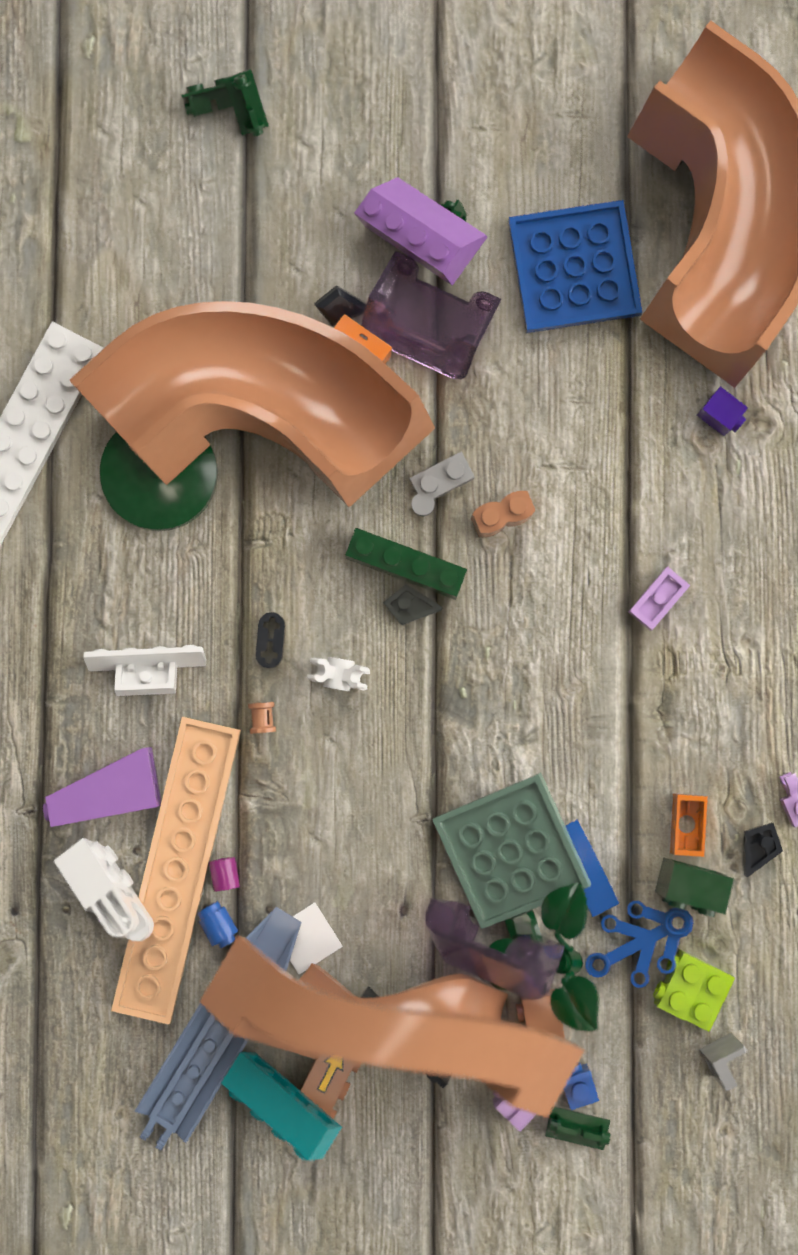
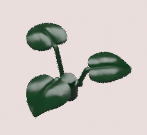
[479,883,599,1031]

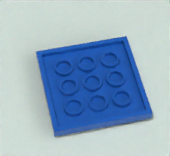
[508,200,643,333]

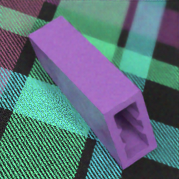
[43,747,162,827]

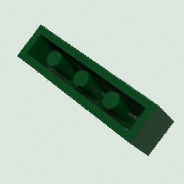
[345,528,467,600]

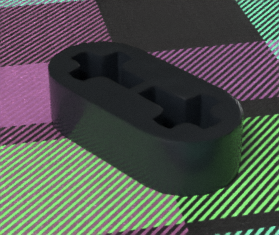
[256,612,286,669]

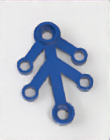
[585,901,693,988]

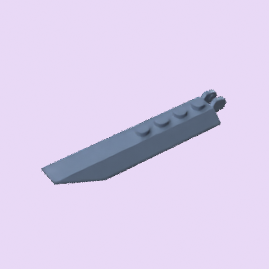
[135,907,302,1151]

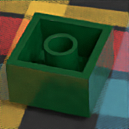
[655,857,734,918]

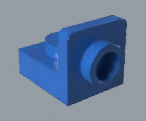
[564,1062,600,1110]

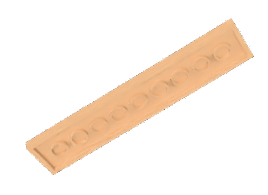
[111,717,241,1025]

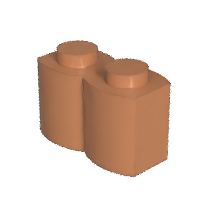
[471,491,535,538]

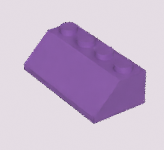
[354,177,487,285]

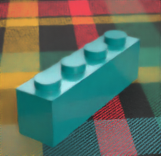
[221,1052,342,1161]

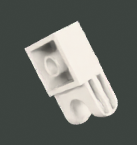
[53,838,154,942]

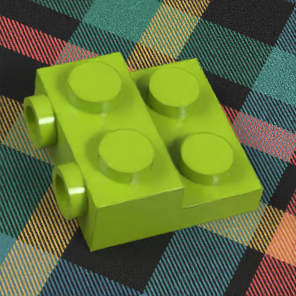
[653,949,735,1032]

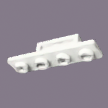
[83,645,206,696]

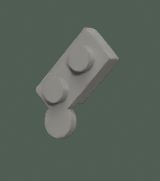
[409,451,475,516]

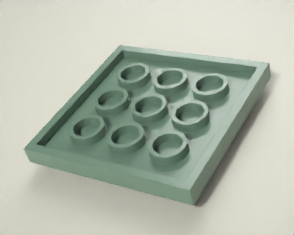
[432,772,591,929]

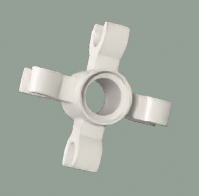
[307,657,370,691]

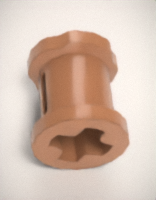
[248,702,276,734]

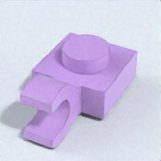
[779,772,798,828]

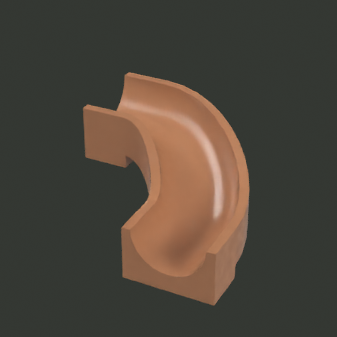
[627,20,798,388]
[69,301,435,507]
[200,936,585,1117]

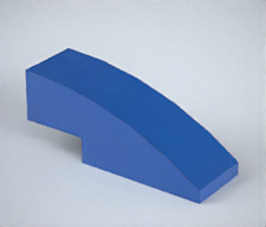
[565,819,619,917]

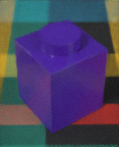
[697,386,748,436]

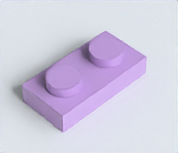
[628,566,690,631]

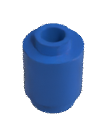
[197,901,238,949]

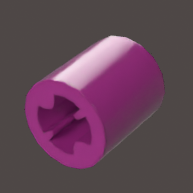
[209,857,240,892]

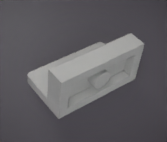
[699,1033,747,1091]

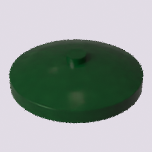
[99,431,218,531]

